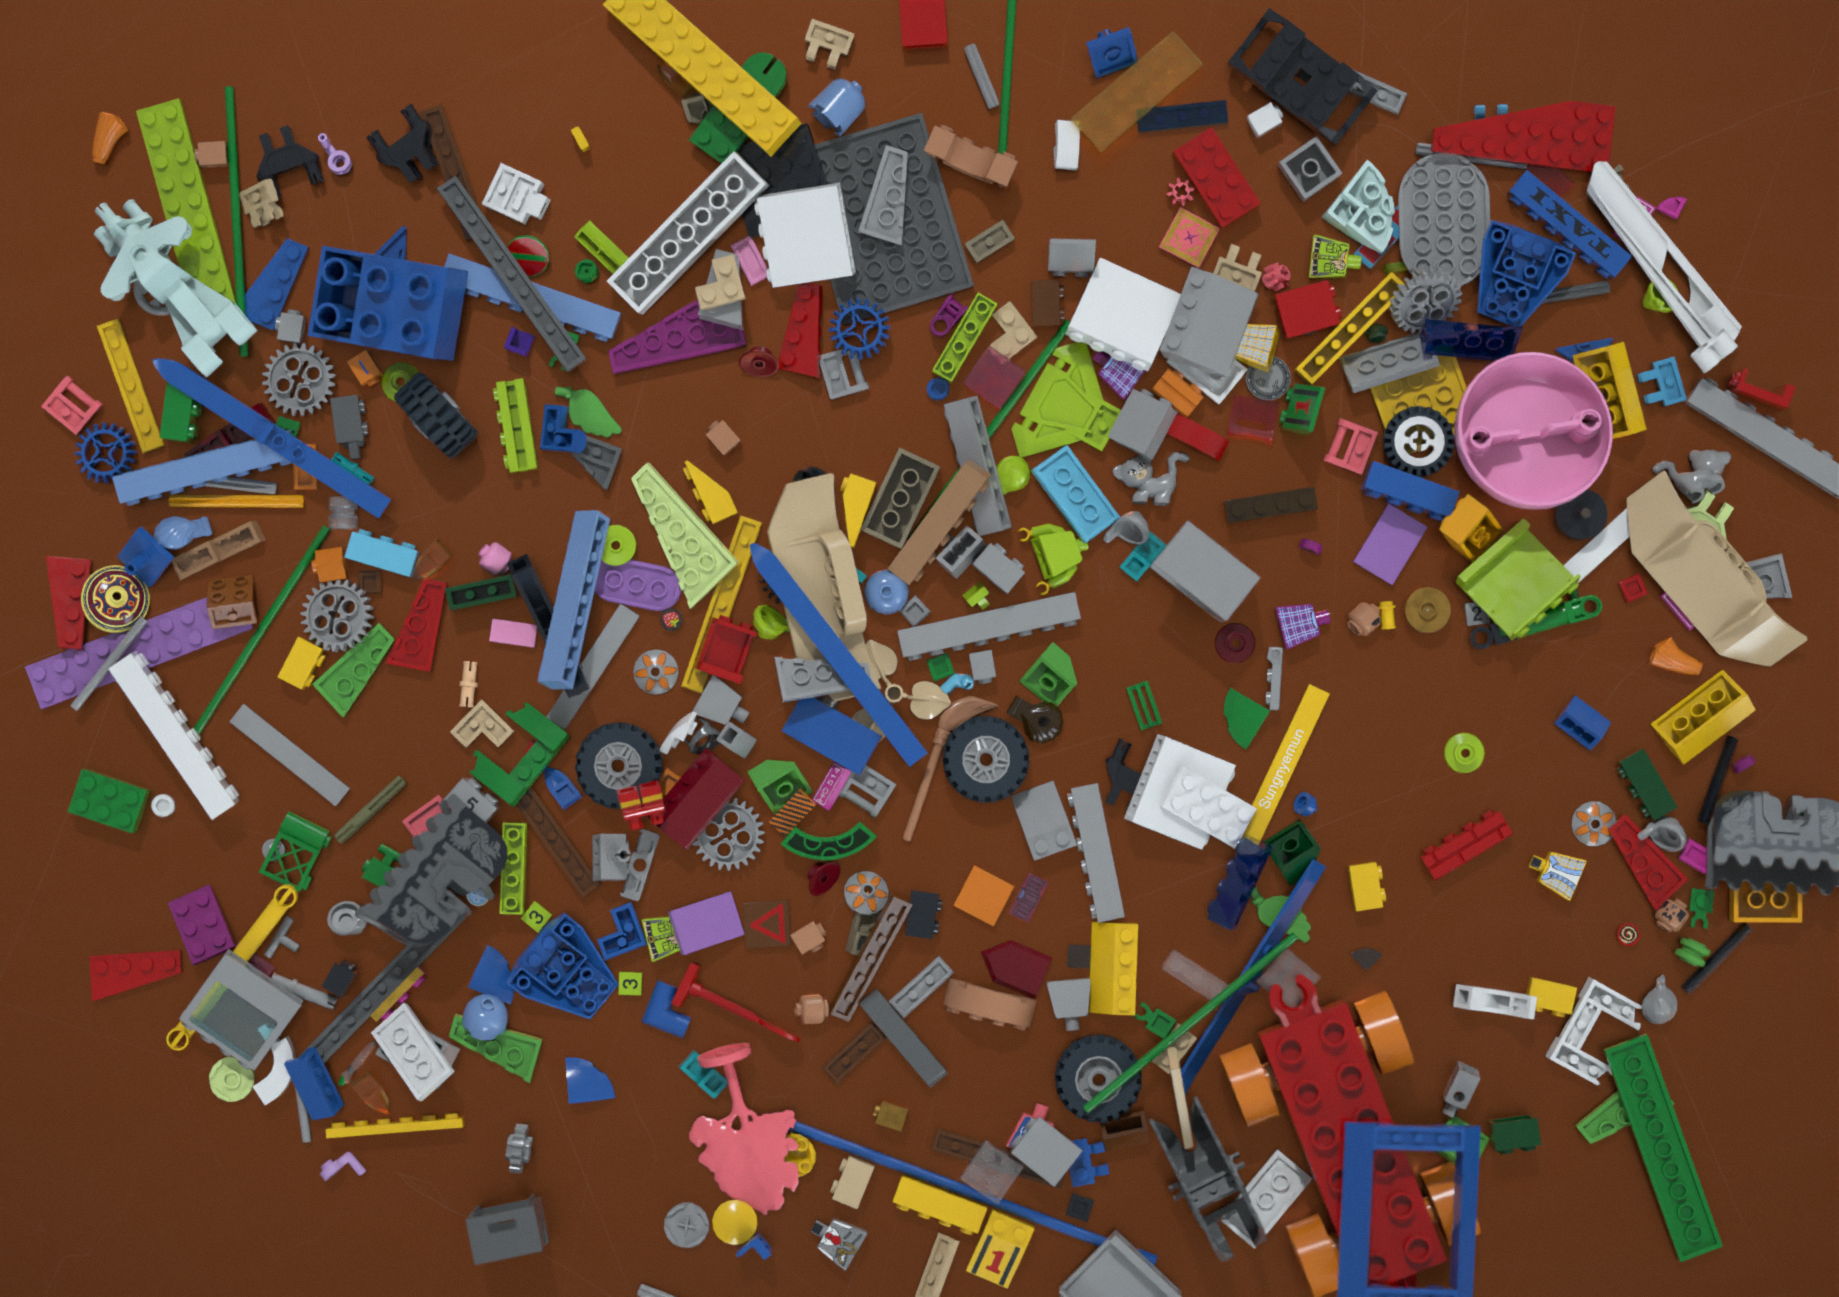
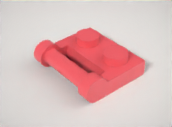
[41,375,103,436]
[1323,418,1378,475]

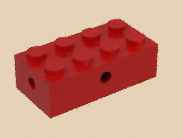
[1172,127,1261,230]

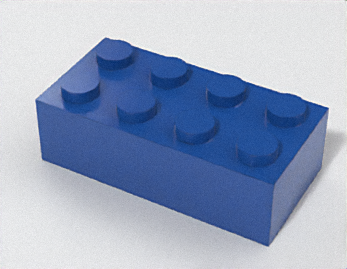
[1360,461,1459,522]

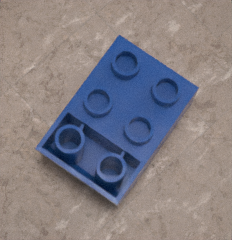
[307,246,468,361]

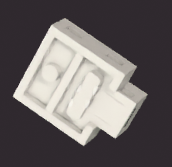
[482,163,551,225]

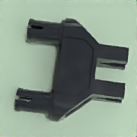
[366,104,439,183]
[256,125,325,199]
[1105,738,1141,812]

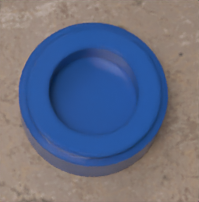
[927,377,949,401]

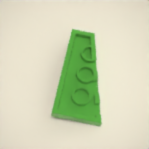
[312,623,395,718]

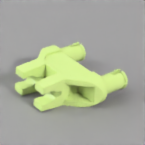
[1686,490,1734,540]

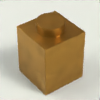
[872,1100,908,1132]

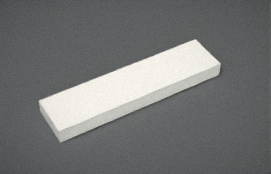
[1563,508,1630,583]

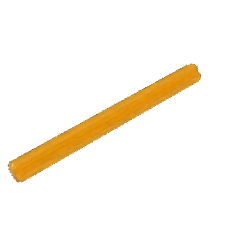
[169,495,304,508]

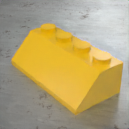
[1572,342,1646,439]
[1651,669,1755,765]
[1089,922,1138,1015]

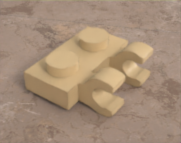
[804,19,855,70]
[239,179,283,228]
[1213,244,1262,292]

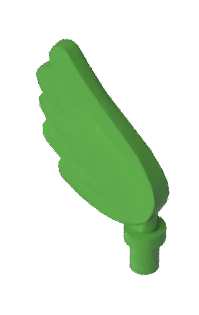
[555,386,622,438]
[1248,886,1311,942]

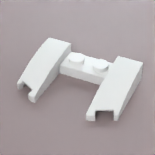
[1545,977,1642,1085]

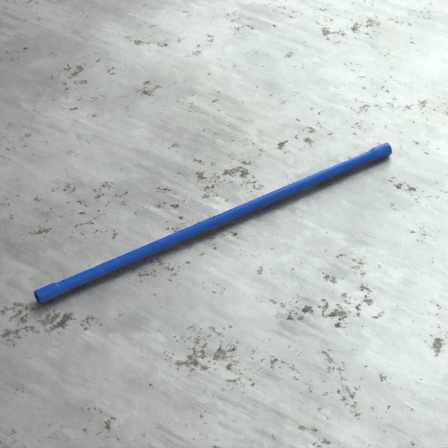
[775,1112,1158,1266]

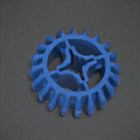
[829,298,890,360]
[74,422,137,484]

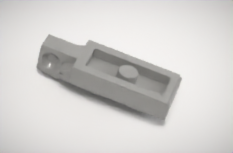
[1266,647,1283,711]

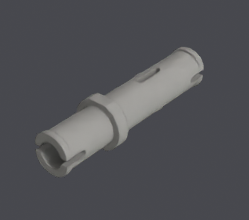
[272,973,338,1011]

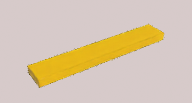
[97,319,165,454]

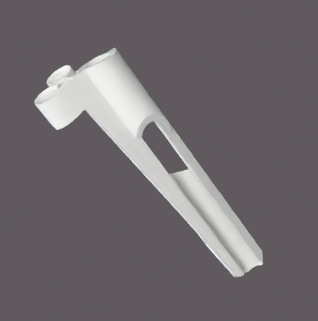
[1587,161,1742,373]

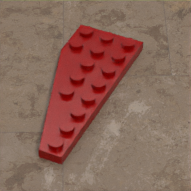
[1430,101,1616,173]

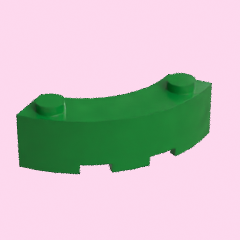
[781,821,877,860]

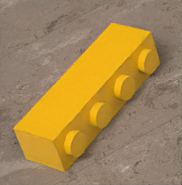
[893,1174,987,1235]

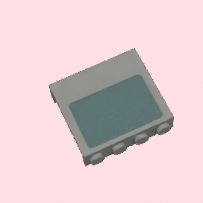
[179,949,303,1070]

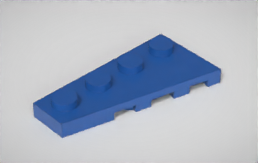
[245,238,309,331]

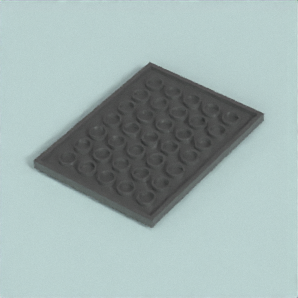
[815,113,974,325]

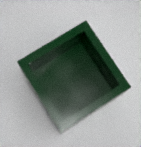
[1487,1114,1541,1154]

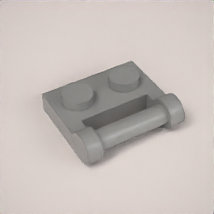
[819,345,870,400]
[838,765,896,819]

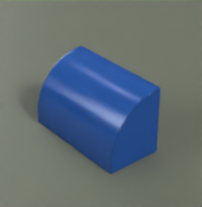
[1554,695,1612,751]

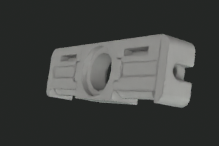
[620,829,660,901]

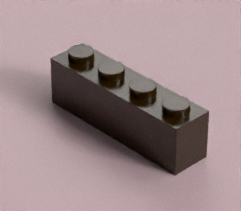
[1223,487,1318,524]

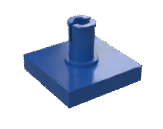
[1086,27,1139,79]
[117,526,174,588]

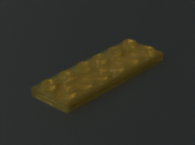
[1071,30,1203,153]

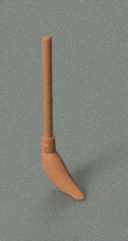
[903,696,998,842]

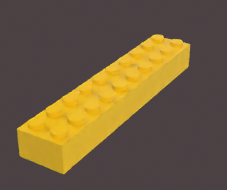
[603,0,801,157]

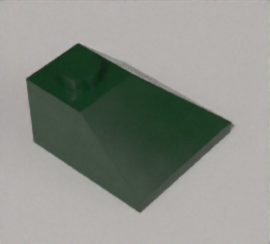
[1262,819,1321,886]

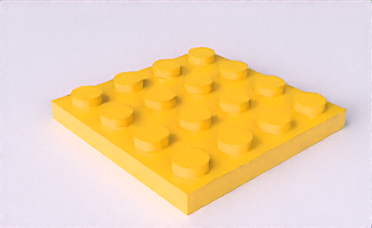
[1370,343,1467,454]

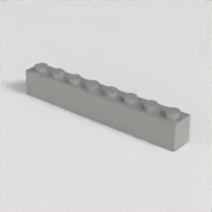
[1684,378,1839,499]
[898,592,1081,661]

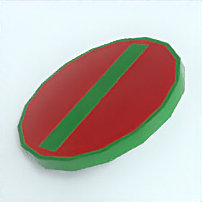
[506,235,549,277]

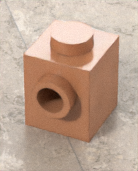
[790,921,827,954]

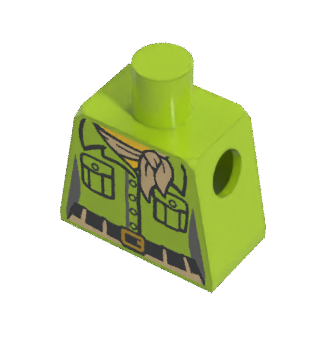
[1309,235,1362,280]
[642,916,680,962]

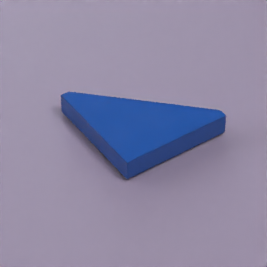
[374,225,407,260]
[1555,338,1614,365]

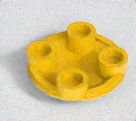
[784,1133,816,1177]
[712,1200,758,1245]

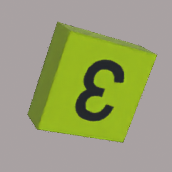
[521,901,553,933]
[618,972,642,995]

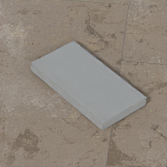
[1339,330,1440,393]

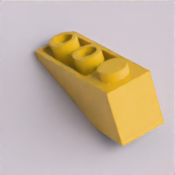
[683,461,738,525]

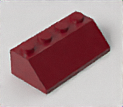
[648,748,745,851]

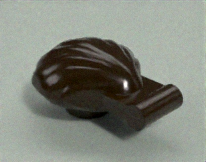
[1006,696,1064,744]

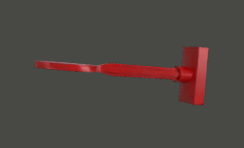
[671,962,801,1042]

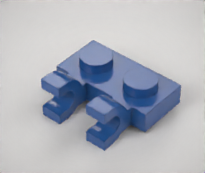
[1069,1138,1110,1187]

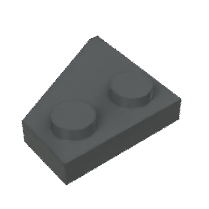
[572,436,622,490]

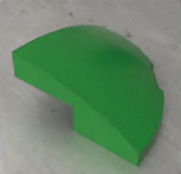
[1224,688,1270,750]

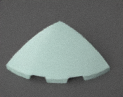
[1322,160,1395,253]

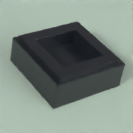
[1065,1193,1094,1222]

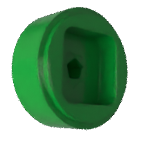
[575,259,599,283]

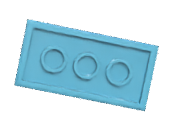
[1031,445,1120,544]

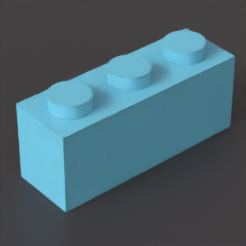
[344,529,420,577]

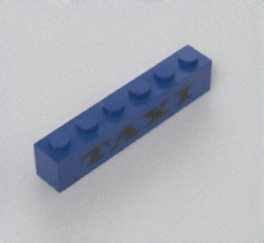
[1507,170,1632,279]

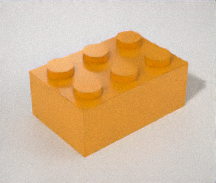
[1439,494,1504,563]
[1729,881,1802,922]

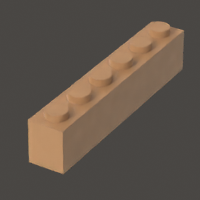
[888,458,991,585]

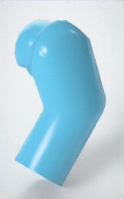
[940,673,974,695]

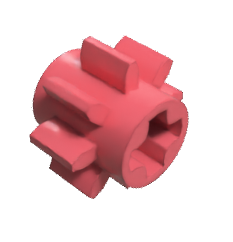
[1166,178,1195,207]
[1262,262,1291,292]

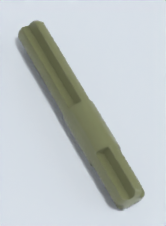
[334,776,406,844]

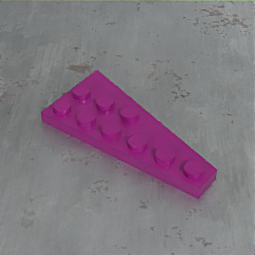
[608,300,746,374]

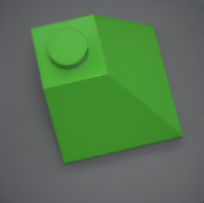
[1019,642,1077,707]
[748,760,813,815]

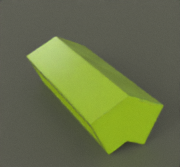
[574,220,629,274]

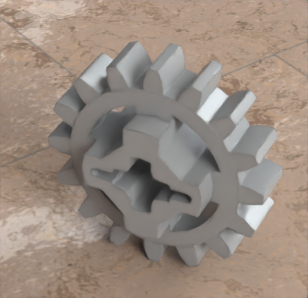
[505,1123,533,1174]

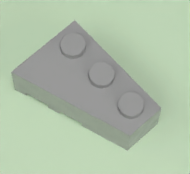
[698,249,743,330]

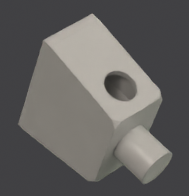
[692,675,750,725]
[1047,978,1090,1031]

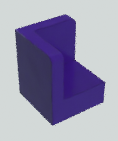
[504,327,535,357]

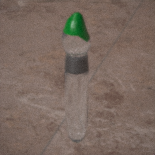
[338,1042,376,1086]

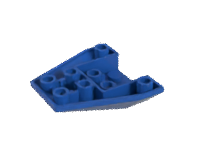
[1477,220,1576,328]
[506,913,619,1019]

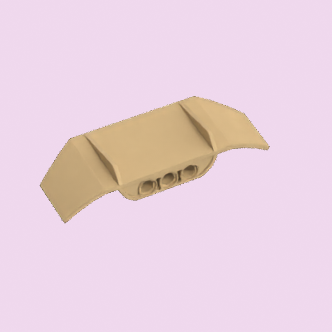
[1627,471,1807,667]
[767,473,881,701]

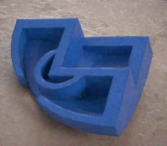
[468,945,514,1005]
[565,1057,616,1104]

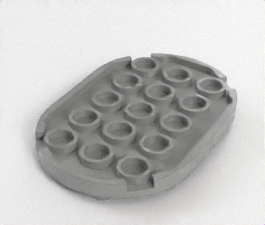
[1398,153,1490,286]

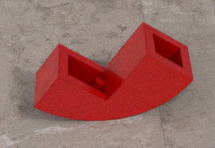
[1167,414,1230,461]

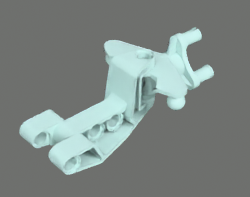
[94,199,257,377]

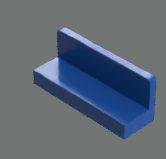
[284,1047,344,1120]

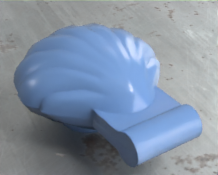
[154,516,212,550]

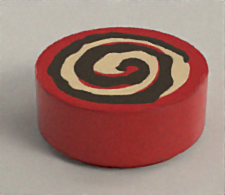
[1616,923,1640,946]

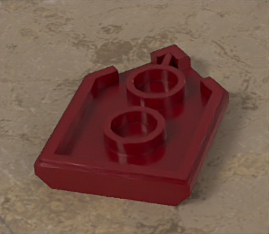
[981,940,1052,999]

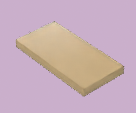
[1167,1047,1194,1149]

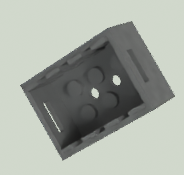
[466,1193,550,1265]

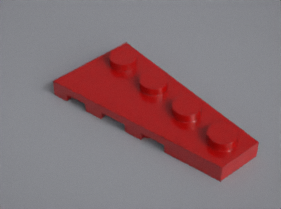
[778,282,823,378]
[46,556,92,650]
[385,578,447,672]
[1608,814,1688,911]
[89,950,183,1001]

